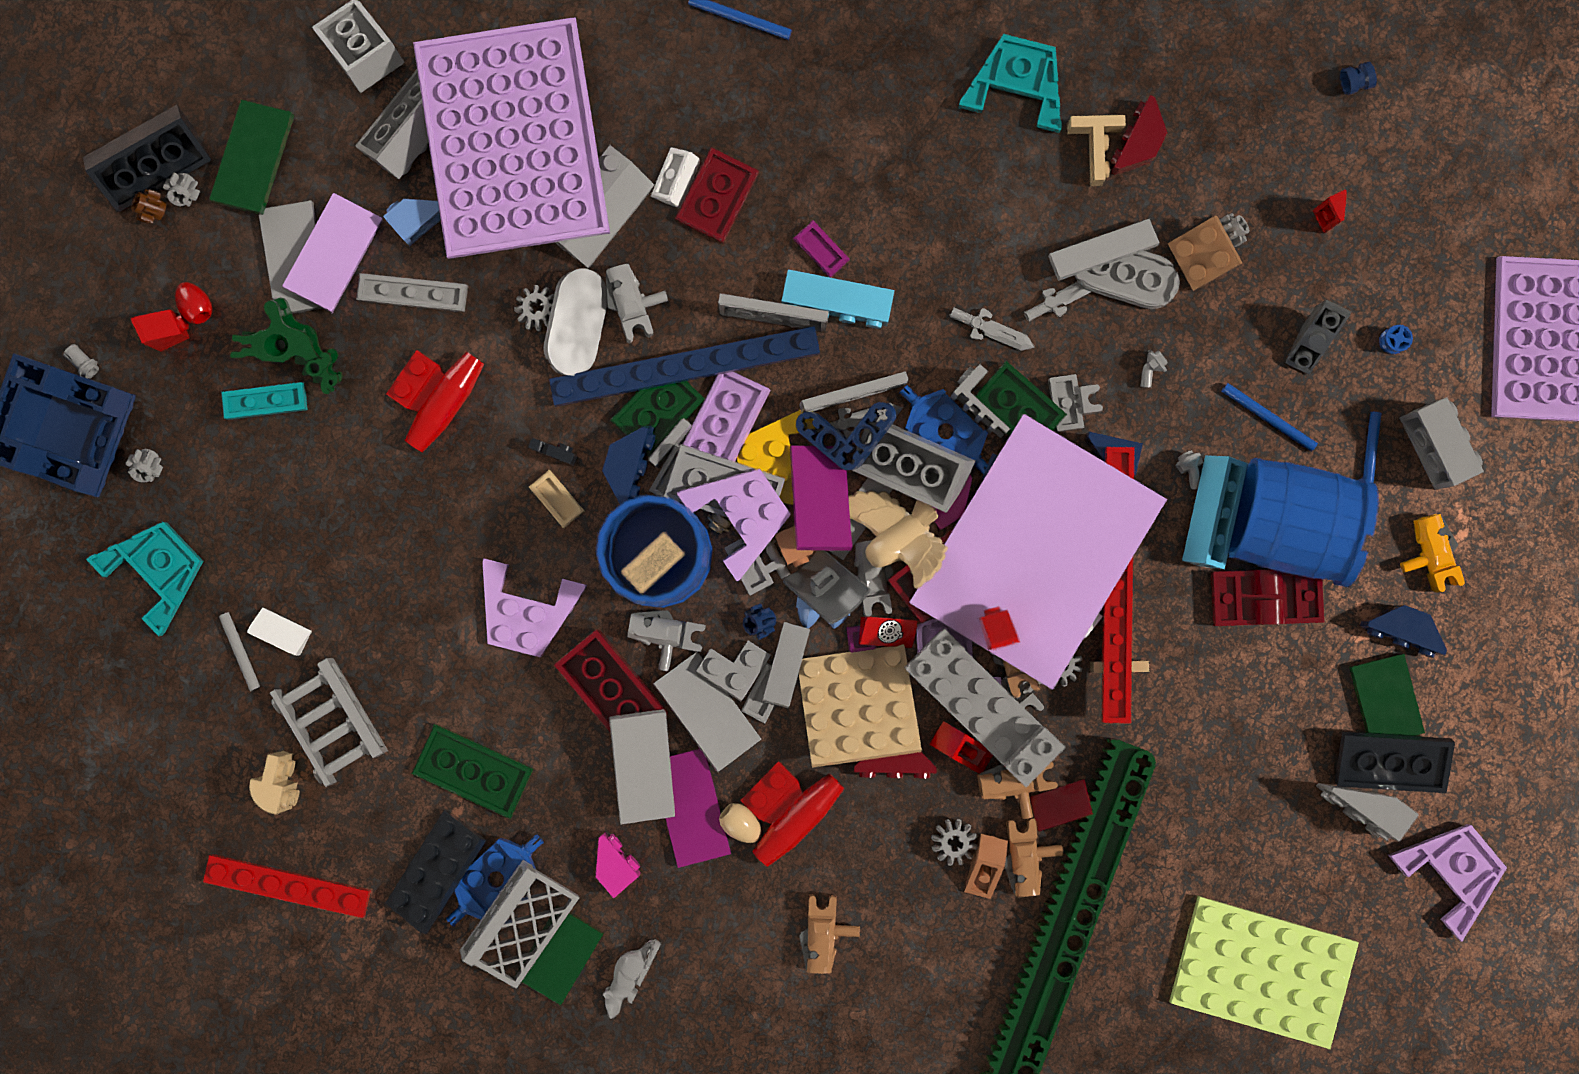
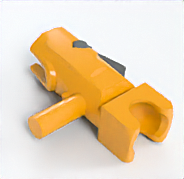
[1400,514,1465,593]

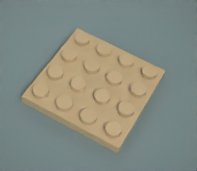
[799,644,922,768]

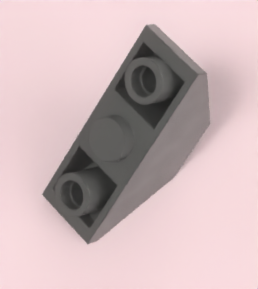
[1285,299,1351,375]

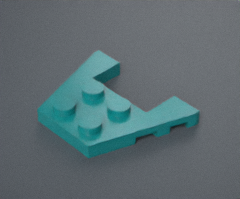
[958,34,1062,133]
[86,522,203,636]

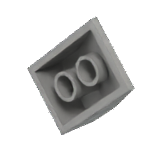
[312,0,404,93]

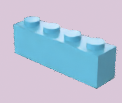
[782,270,894,329]
[1182,455,1248,569]

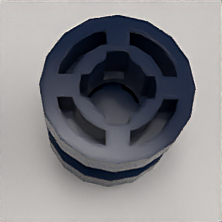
[1340,61,1377,95]

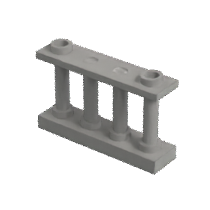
[270,658,388,787]

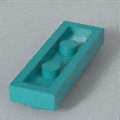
[221,382,308,420]

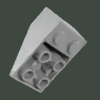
[1316,783,1419,842]

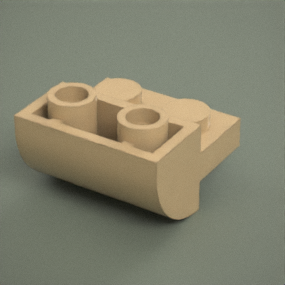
[250,751,299,814]

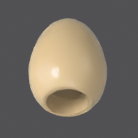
[719,803,761,843]

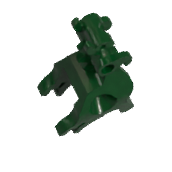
[230,297,343,394]

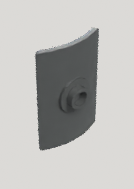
[783,550,870,624]

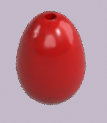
[175,282,212,324]

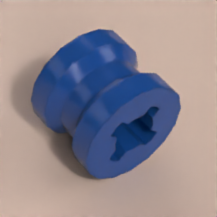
[1379,325,1413,355]

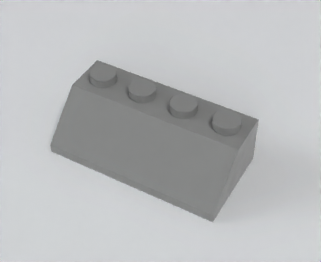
[355,70,429,179]
[555,145,655,269]
[851,418,975,512]

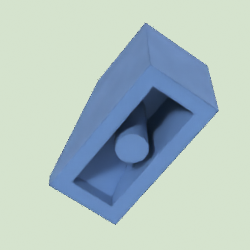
[383,199,441,246]

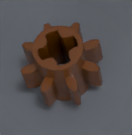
[131,189,166,224]

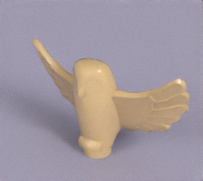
[848,490,948,589]

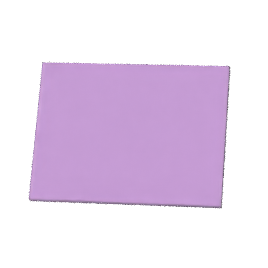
[413,17,610,259]
[1491,256,1579,422]
[909,414,1167,689]

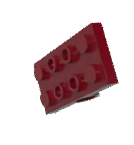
[1211,569,1325,626]

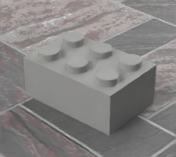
[1399,397,1484,490]

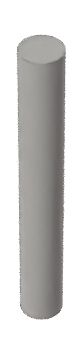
[219,612,260,691]

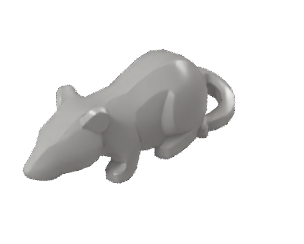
[603,939,661,1019]

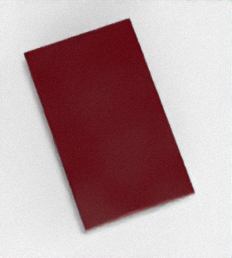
[1030,779,1093,831]

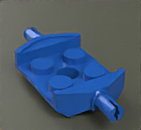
[899,385,988,475]
[446,834,544,926]

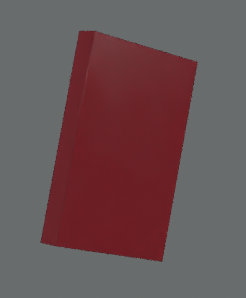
[675,147,759,244]

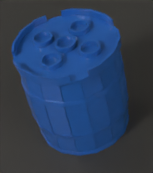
[1228,458,1378,587]
[597,495,713,608]

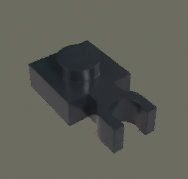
[528,437,578,466]

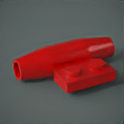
[386,350,484,453]
[740,761,844,867]

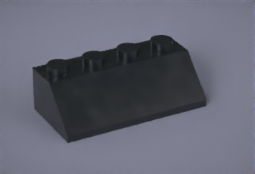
[83,104,211,212]

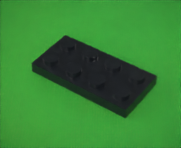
[1335,732,1455,793]
[385,810,486,934]

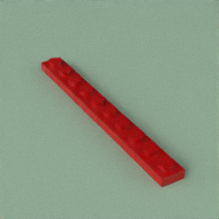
[1101,447,1134,723]

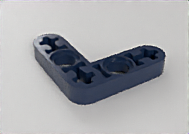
[796,402,896,470]

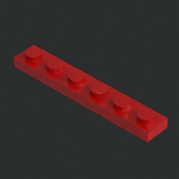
[203,854,371,918]

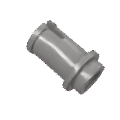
[63,344,99,378]

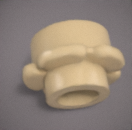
[707,513,732,534]

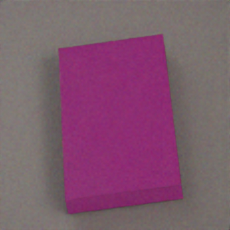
[790,446,852,551]
[666,749,731,868]

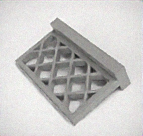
[460,860,579,988]

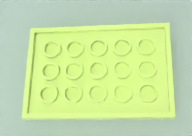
[1169,896,1359,1049]

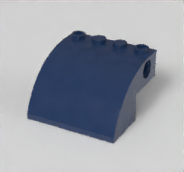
[0,353,136,498]

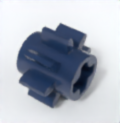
[743,603,776,640]

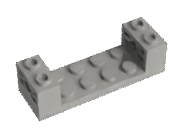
[904,628,1066,787]

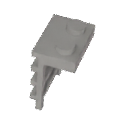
[950,364,1010,438]

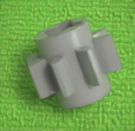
[163,172,200,207]
[1219,213,1249,247]
[126,449,163,482]

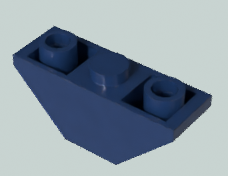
[602,426,655,505]
[1360,605,1447,658]

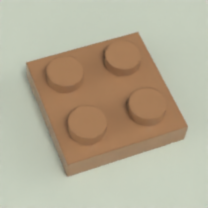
[1168,216,1243,291]

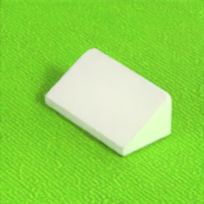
[651,147,701,208]
[247,608,312,656]

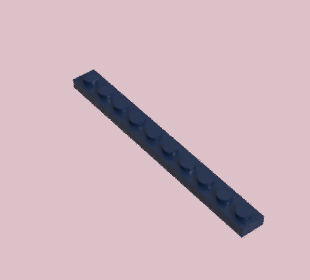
[549,326,820,407]

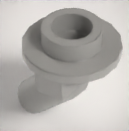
[1140,349,1168,388]
[1175,450,1203,489]

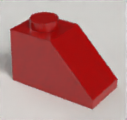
[131,309,190,352]
[979,606,1020,650]
[930,721,993,774]

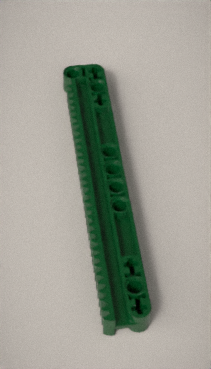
[980,738,1156,1074]

